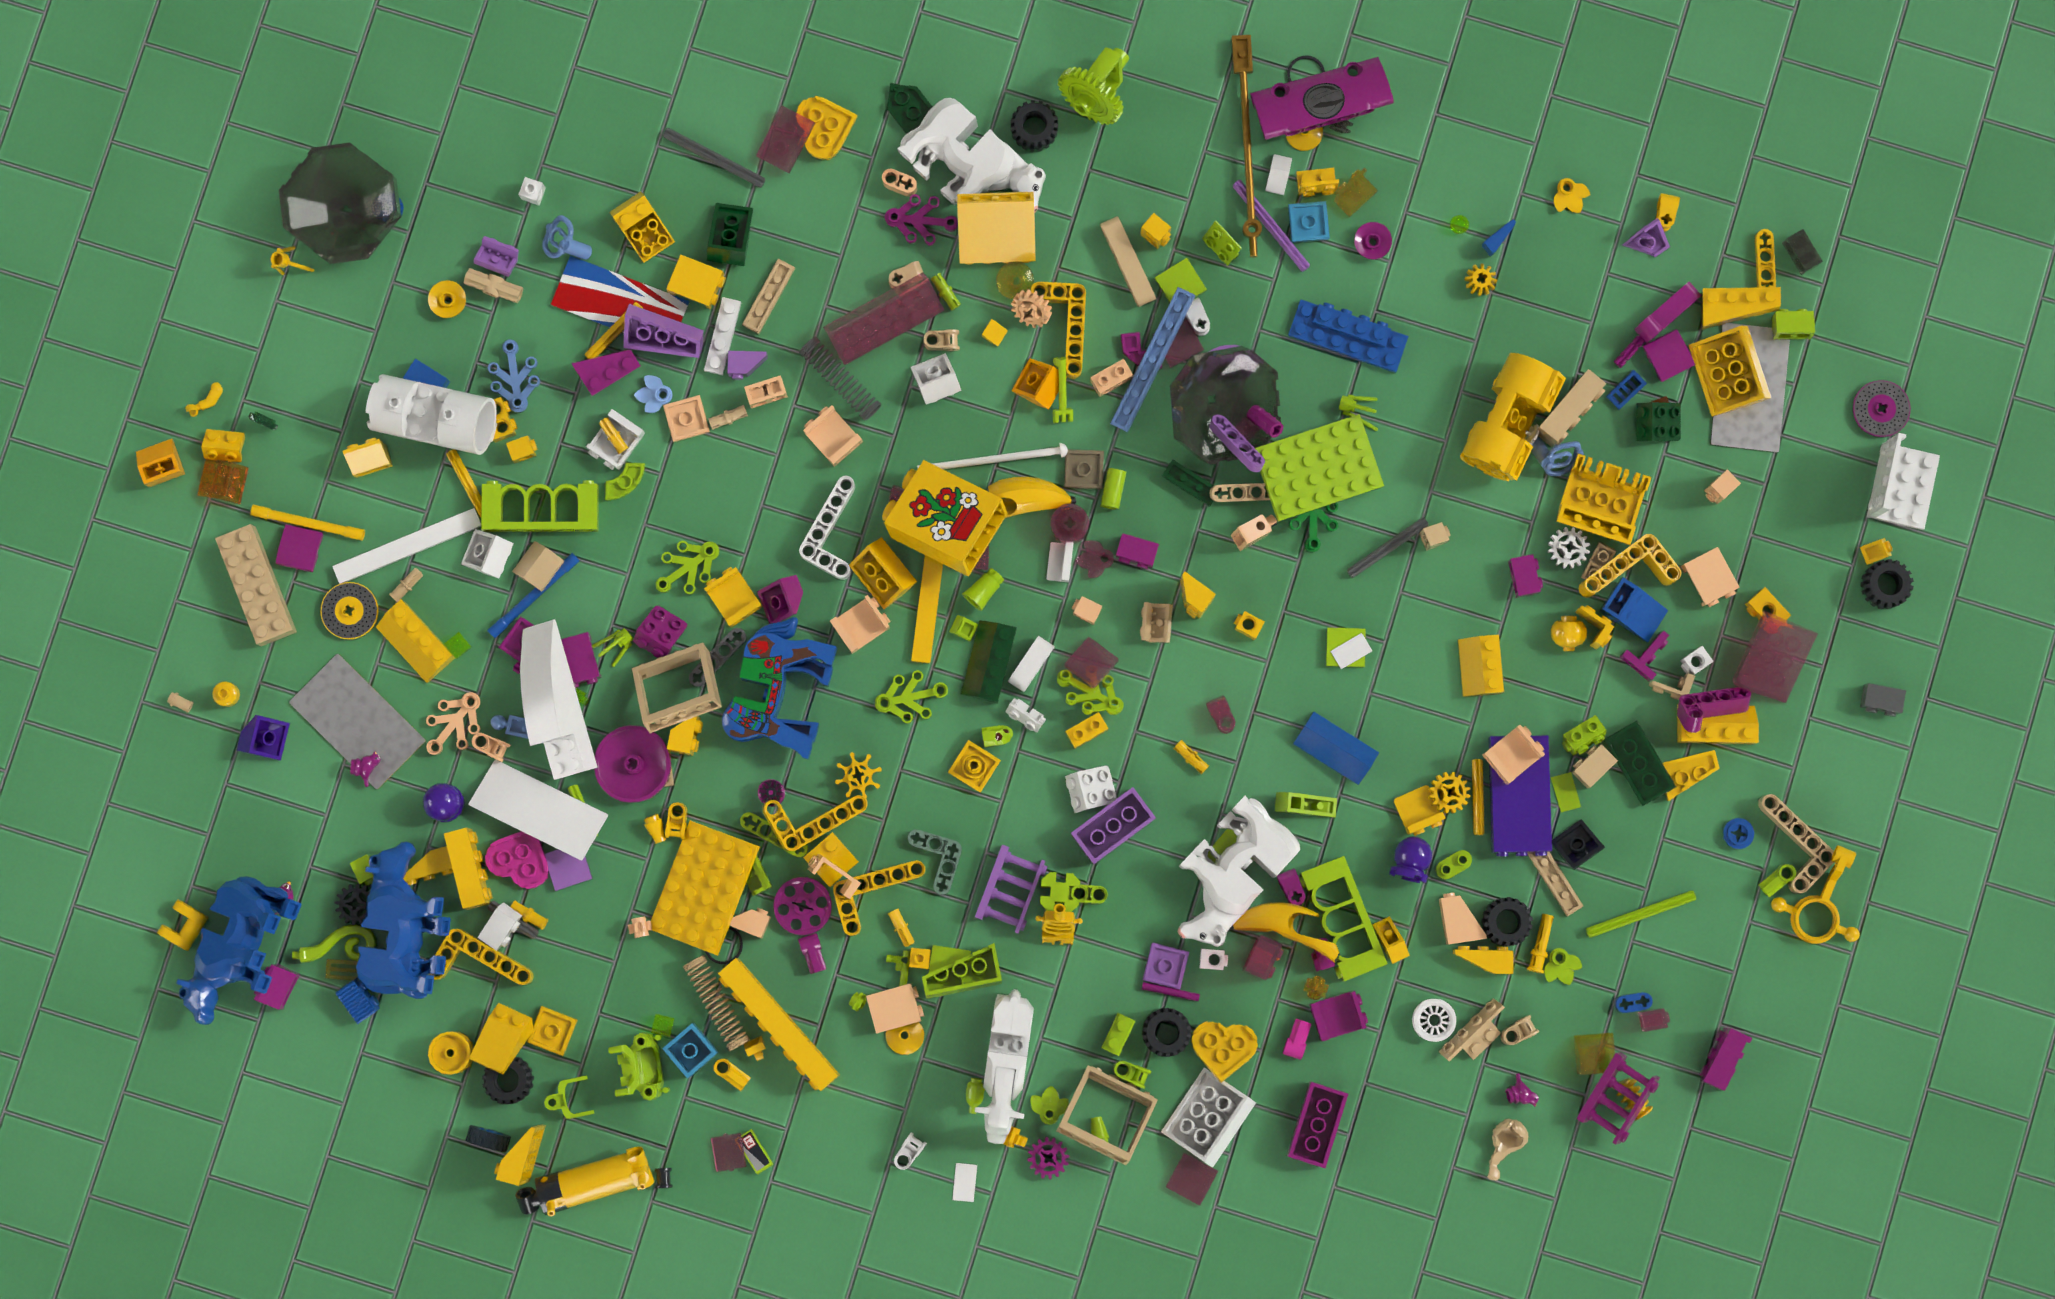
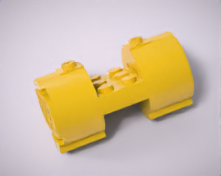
[1460,353,1566,481]

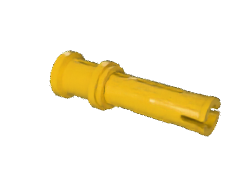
[1526,914,1554,974]

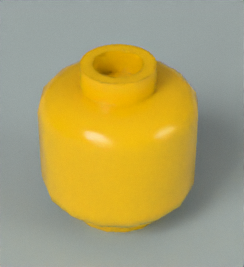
[212,681,240,707]

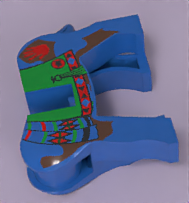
[722,617,837,760]

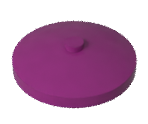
[594,725,671,803]

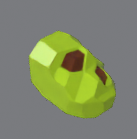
[981,725,1013,748]

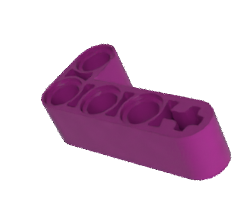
[1634,281,1702,343]
[1677,687,1751,733]

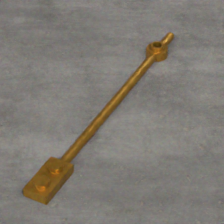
[1231,35,1262,258]

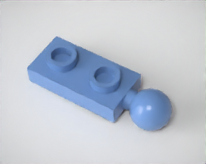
[491,715,529,739]

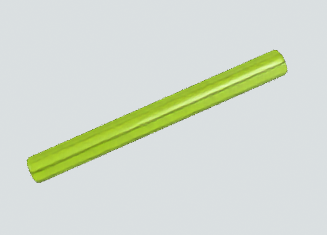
[1586,891,1696,938]

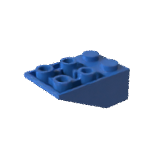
[1599,577,1668,643]

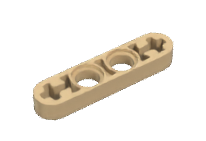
[1209,483,1270,502]

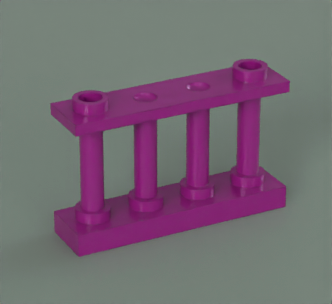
[1576,1052,1660,1145]

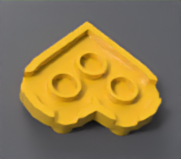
[796,96,858,160]
[1191,1021,1258,1083]

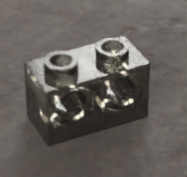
[1782,229,1823,275]

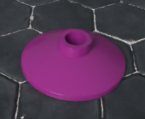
[1354,222,1392,260]

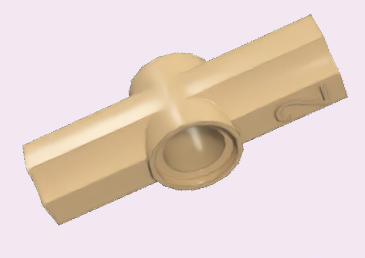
[464,268,523,303]

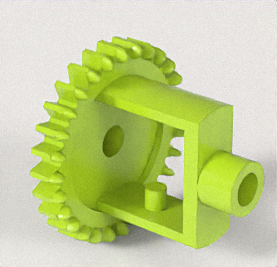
[1057,47,1129,125]

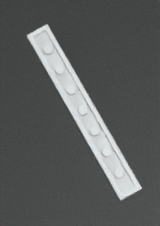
[332,508,481,584]

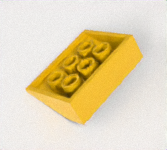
[1689,325,1771,417]
[494,1124,546,1186]

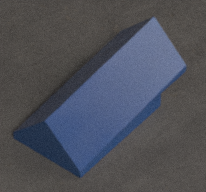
[1293,712,1379,785]

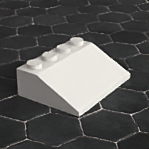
[1161,1068,1256,1167]

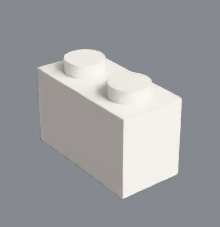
[478,902,522,951]

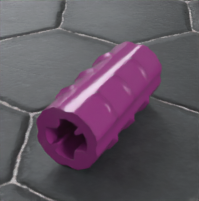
[1247,405,1284,438]

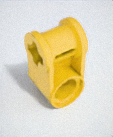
[1655,193,1680,232]
[665,802,687,840]

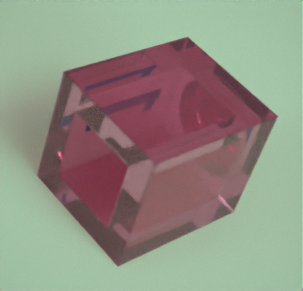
[1638,1008,1670,1032]

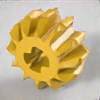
[1464,264,1497,296]

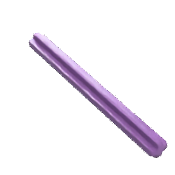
[1233,180,1310,272]

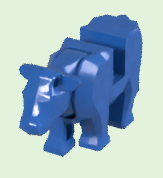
[356,842,451,999]
[176,876,302,1025]

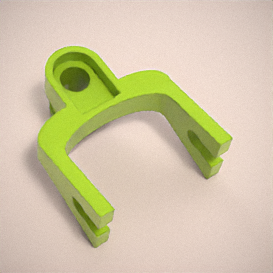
[544,1075,595,1119]

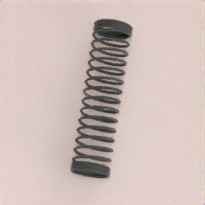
[799,337,881,421]

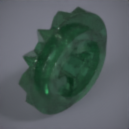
[248,411,279,430]

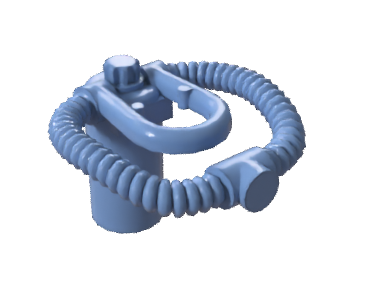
[542,215,592,260]
[1531,437,1584,477]

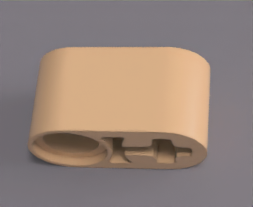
[882,169,917,197]

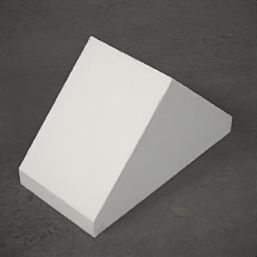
[1265,154,1292,195]

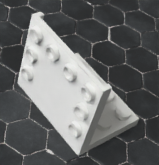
[1867,433,1940,530]

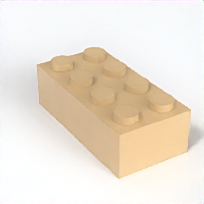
[1537,369,1606,447]

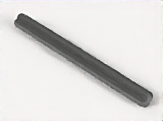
[663,128,765,188]

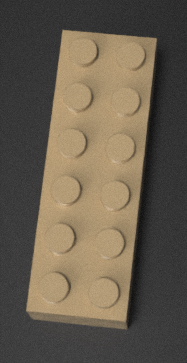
[215,524,297,647]

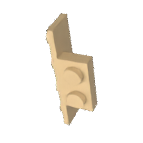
[1439,998,1505,1062]

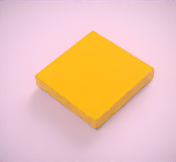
[527,1006,578,1056]

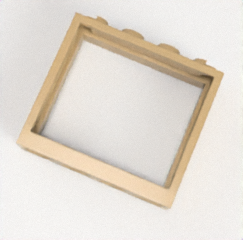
[632,643,722,733]
[1056,1065,1158,1165]

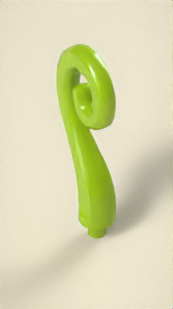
[292,924,377,963]

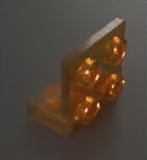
[197,459,249,505]

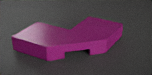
[1121,332,1162,369]

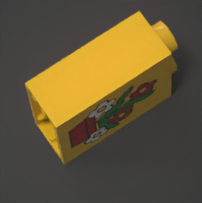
[882,460,1008,577]

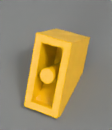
[1372,916,1410,964]

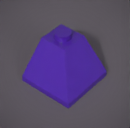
[237,715,290,760]

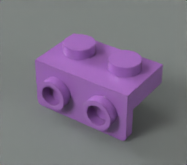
[474,236,519,277]

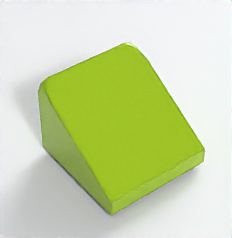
[949,615,978,641]

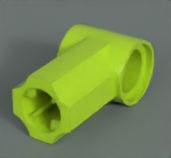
[1758,864,1796,898]

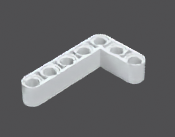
[799,476,855,580]

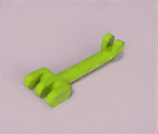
[1053,357,1073,423]

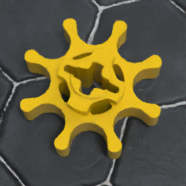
[835,752,882,799]

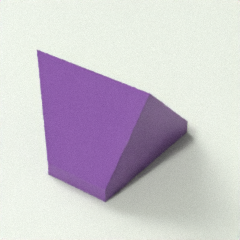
[1622,218,1670,257]

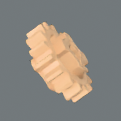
[1011,289,1052,328]

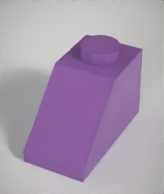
[727,351,768,380]

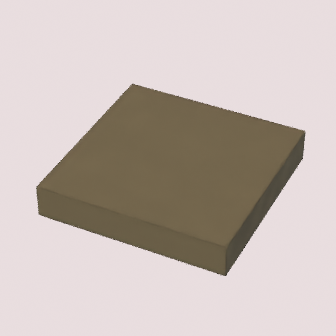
[1064,449,1104,489]

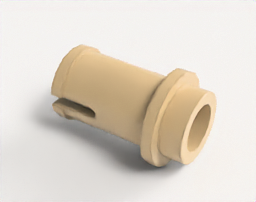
[167,692,194,713]

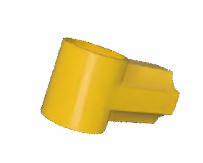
[714,1058,751,1091]

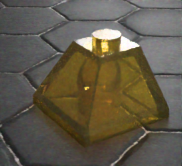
[1574,1033,1615,1075]

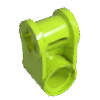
[1113,1060,1152,1089]

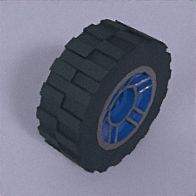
[465,1125,511,1152]

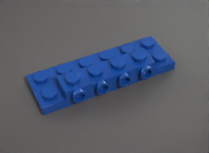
[1288,300,1409,373]

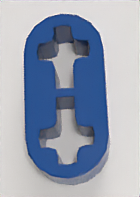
[1615,992,1653,1013]

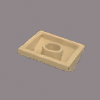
[512,541,564,592]

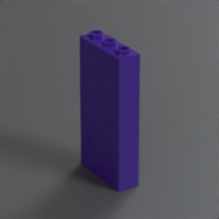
[1488,735,1552,857]

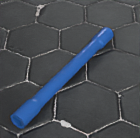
[487,553,580,638]

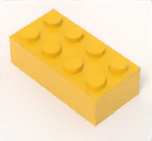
[444,828,493,910]

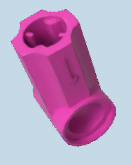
[1282,1018,1311,1060]

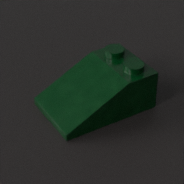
[707,203,753,266]

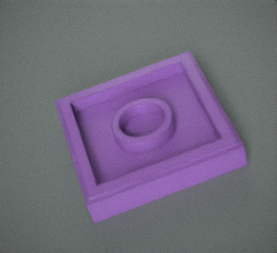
[545,849,593,891]
[1142,943,1189,990]

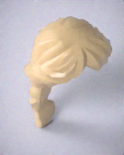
[1487,1119,1528,1181]

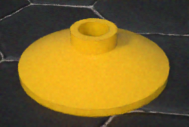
[1286,127,1323,151]
[428,280,466,318]
[886,1022,924,1055]

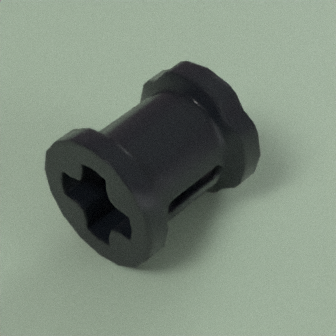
[655,1168,673,1188]

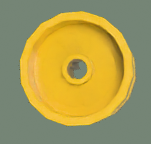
[428,1031,474,1075]

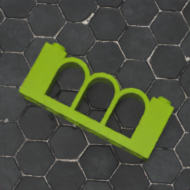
[481,480,599,532]
[1299,856,1388,981]

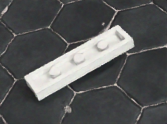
[704,297,741,375]

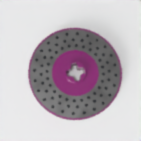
[1853,380,1911,437]

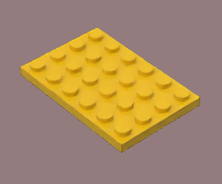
[651,820,760,956]

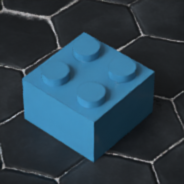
[662,1023,719,1078]

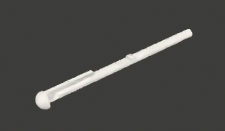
[917,443,1068,470]

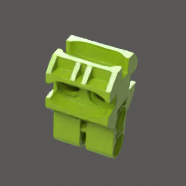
[1040,872,1108,912]

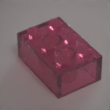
[1242,935,1284,981]

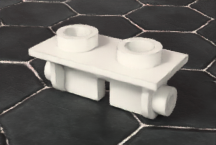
[1005,698,1046,733]

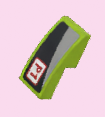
[735,1129,774,1175]

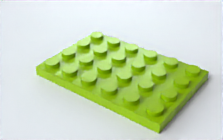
[1255,414,1384,522]

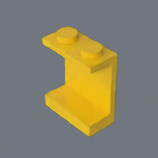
[666,254,726,309]
[704,567,763,628]

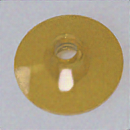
[996,261,1034,299]

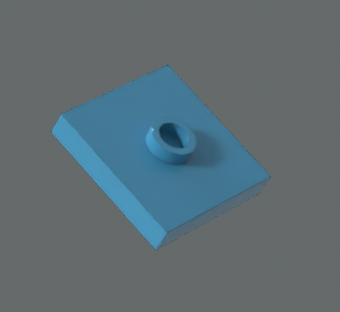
[1288,201,1330,243]

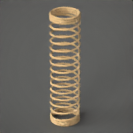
[683,955,750,1051]

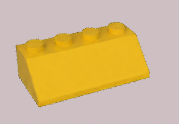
[376,599,456,683]
[1677,705,1759,744]

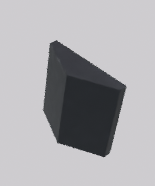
[1552,819,1605,870]

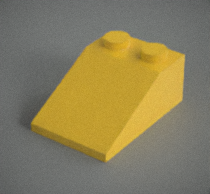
[469,1003,534,1074]

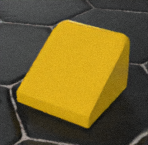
[982,319,1008,346]

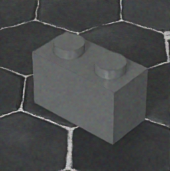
[1860,683,1906,717]

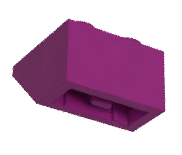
[254,964,300,1010]

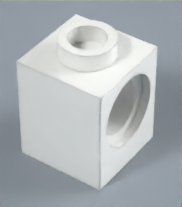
[518,177,546,206]
[1680,646,1713,675]
[1199,949,1228,970]

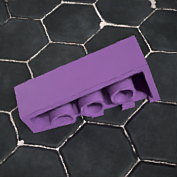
[624,304,704,358]

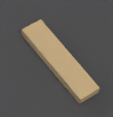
[742,259,795,334]
[1528,852,1583,916]

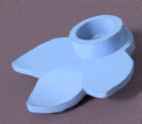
[634,375,673,413]

